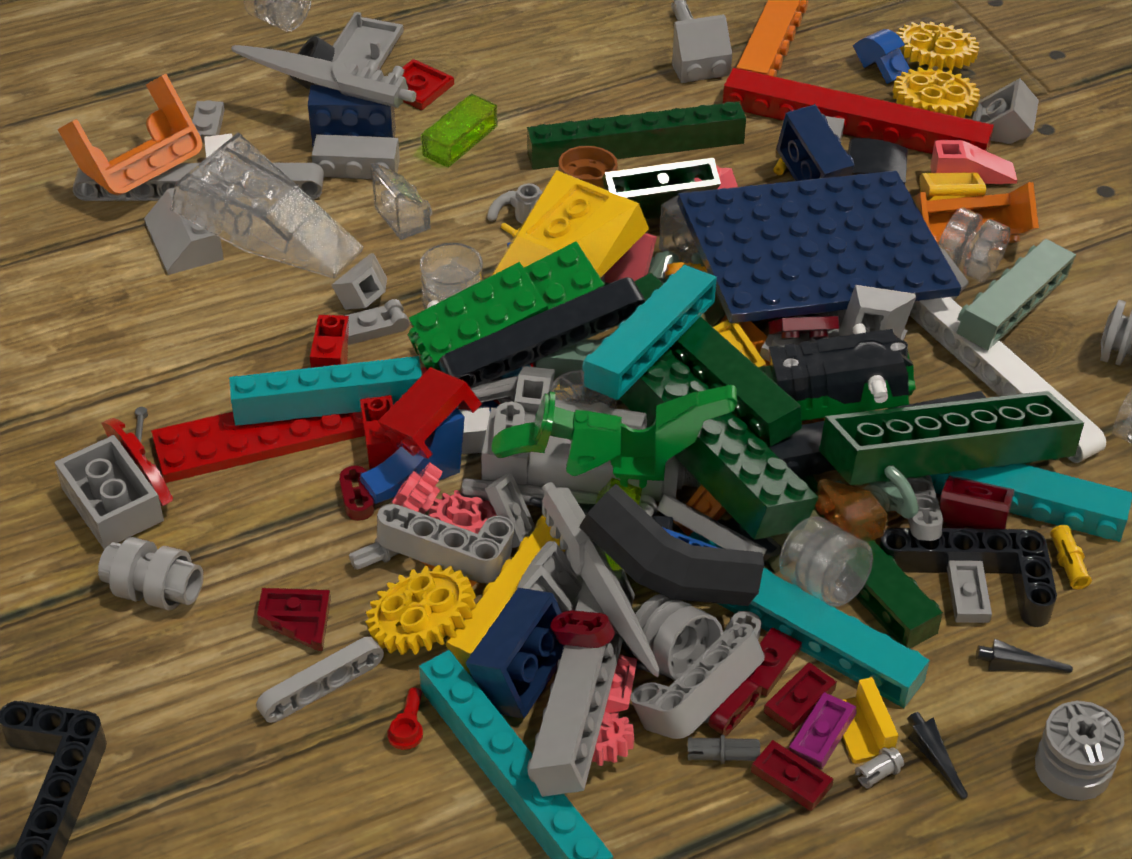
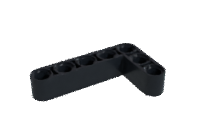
[880,528,1057,627]
[0,701,107,859]

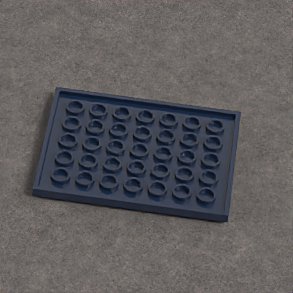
[677,171,961,324]

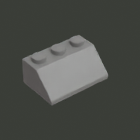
[144,182,224,275]

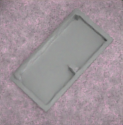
[332,12,404,70]

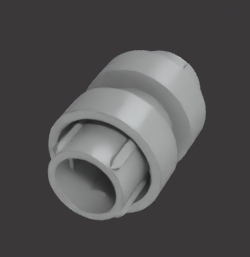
[98,537,203,610]

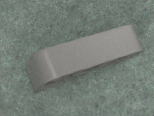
[377,504,514,583]
[630,623,765,739]

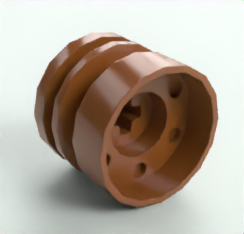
[558,146,618,191]

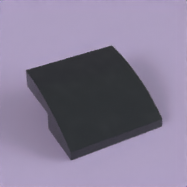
[848,138,908,184]

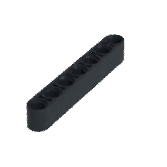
[438,277,646,389]

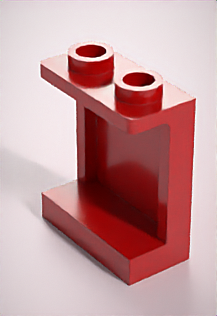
[378,367,482,459]

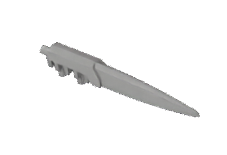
[231,45,416,108]
[542,482,659,677]

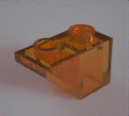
[815,479,888,549]

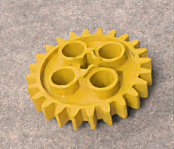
[896,22,979,70]
[892,67,980,118]
[365,565,476,655]

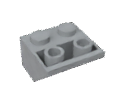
[838,285,916,338]

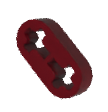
[339,465,374,521]
[551,610,615,648]
[708,678,763,736]

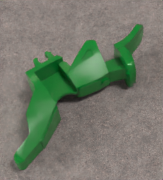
[492,385,737,488]

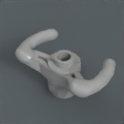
[487,183,542,224]

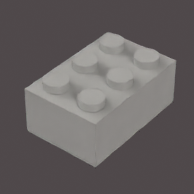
[54,435,164,549]

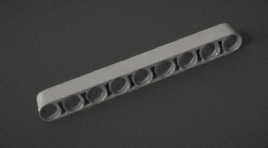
[73,163,324,201]

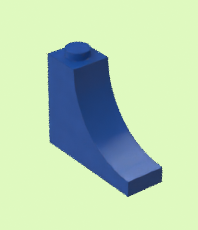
[360,407,465,504]

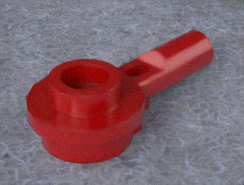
[387,687,423,750]

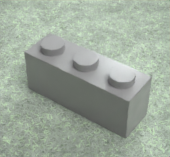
[312,134,400,180]

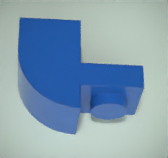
[852,29,910,84]

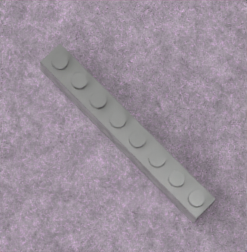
[527,569,635,797]

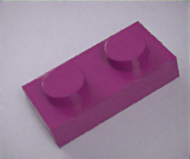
[789,692,857,769]

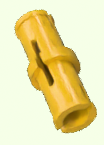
[1050,525,1092,590]

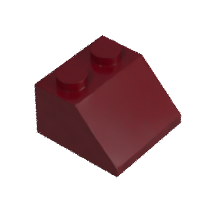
[940,475,1015,529]

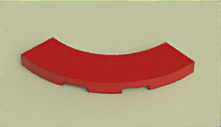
[101,418,173,506]

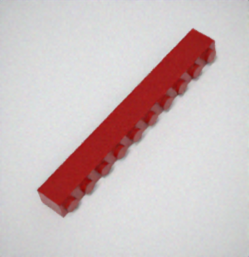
[722,68,994,154]

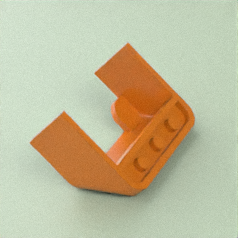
[58,74,202,195]
[912,182,1039,245]

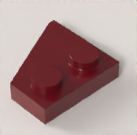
[257,588,331,651]

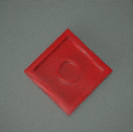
[402,59,454,110]

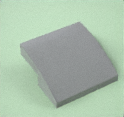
[517,541,584,612]

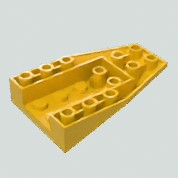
[491,170,649,278]

